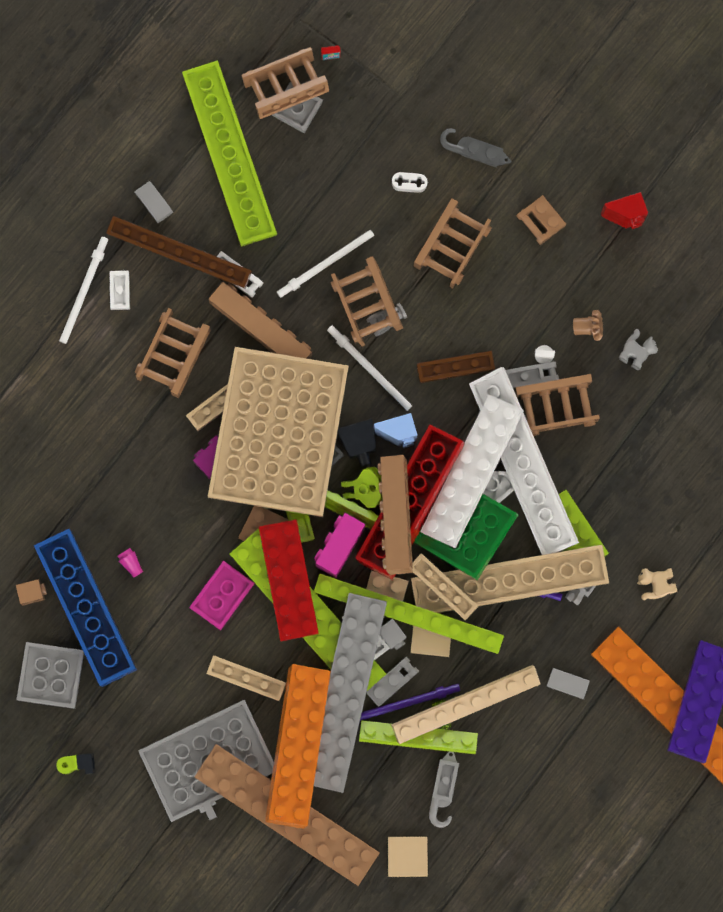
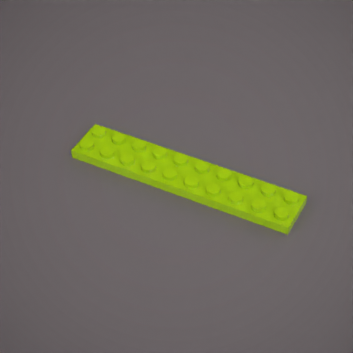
[182,60,277,247]
[230,529,386,691]

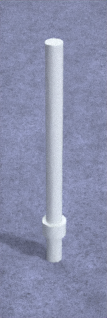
[277,230,374,298]
[59,237,109,344]
[327,325,412,411]

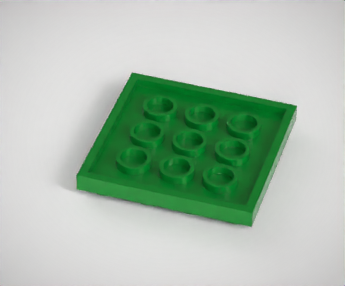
[414,494,518,580]

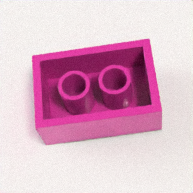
[314,513,365,578]

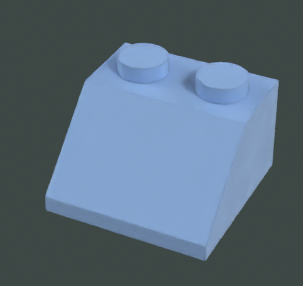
[373,413,417,448]

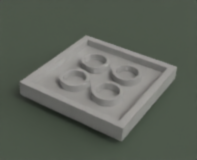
[17,642,84,709]

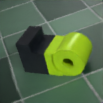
[56,753,96,774]

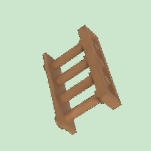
[242,47,329,119]
[414,199,492,288]
[331,256,403,346]
[135,308,211,398]
[514,374,600,436]

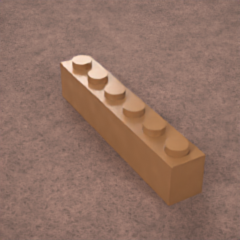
[208,282,312,359]
[378,455,413,575]

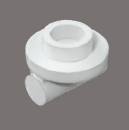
[535,345,555,364]

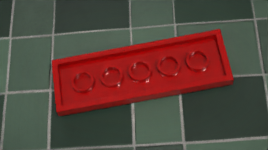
[259,519,319,641]

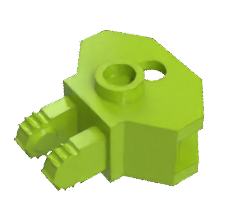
[341,467,383,508]

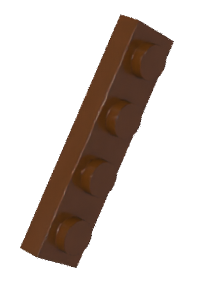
[417,351,495,383]

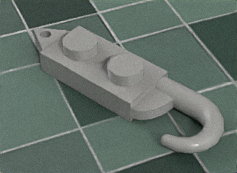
[429,751,459,828]

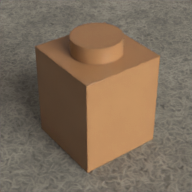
[16,579,47,606]

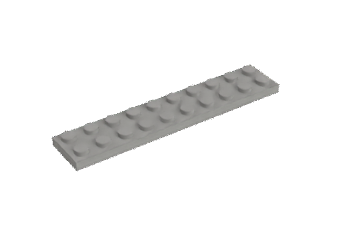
[314,593,387,793]

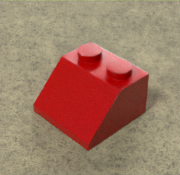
[601,192,648,229]

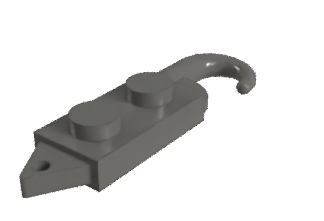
[440,128,512,168]

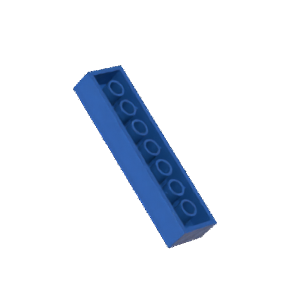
[34,529,137,687]

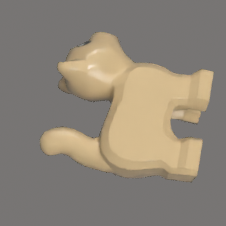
[637,568,677,600]

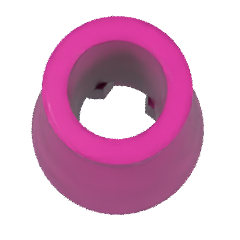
[117,548,143,578]

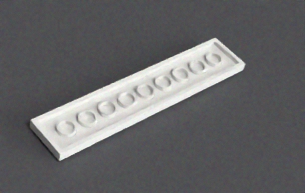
[469,367,579,555]

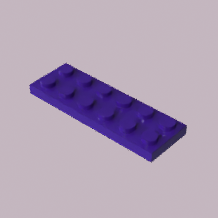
[667,640,723,763]

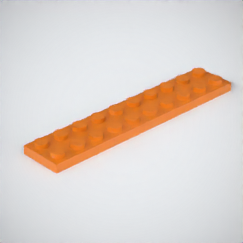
[591,627,723,784]

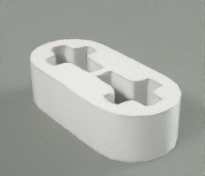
[392,172,428,193]

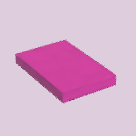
[189,561,255,630]

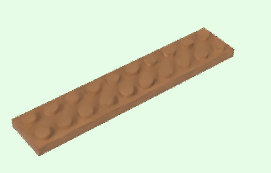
[194,744,380,886]

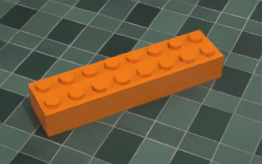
[265,664,331,829]

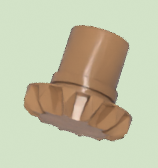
[573,310,603,341]

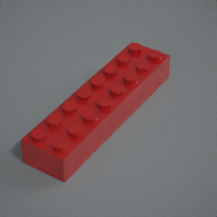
[355,425,465,581]

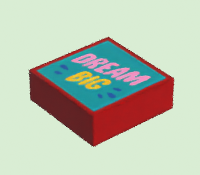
[321,45,340,60]

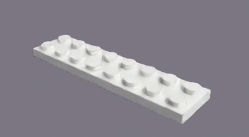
[420,395,524,548]

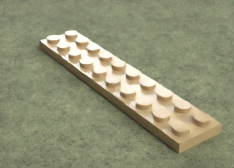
[411,545,609,613]

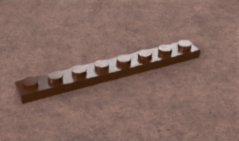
[106,216,252,289]

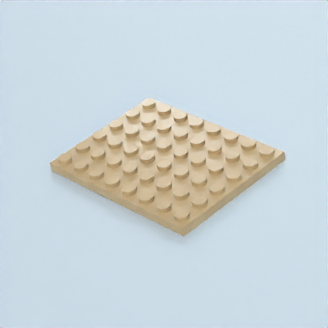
[208,347,349,517]

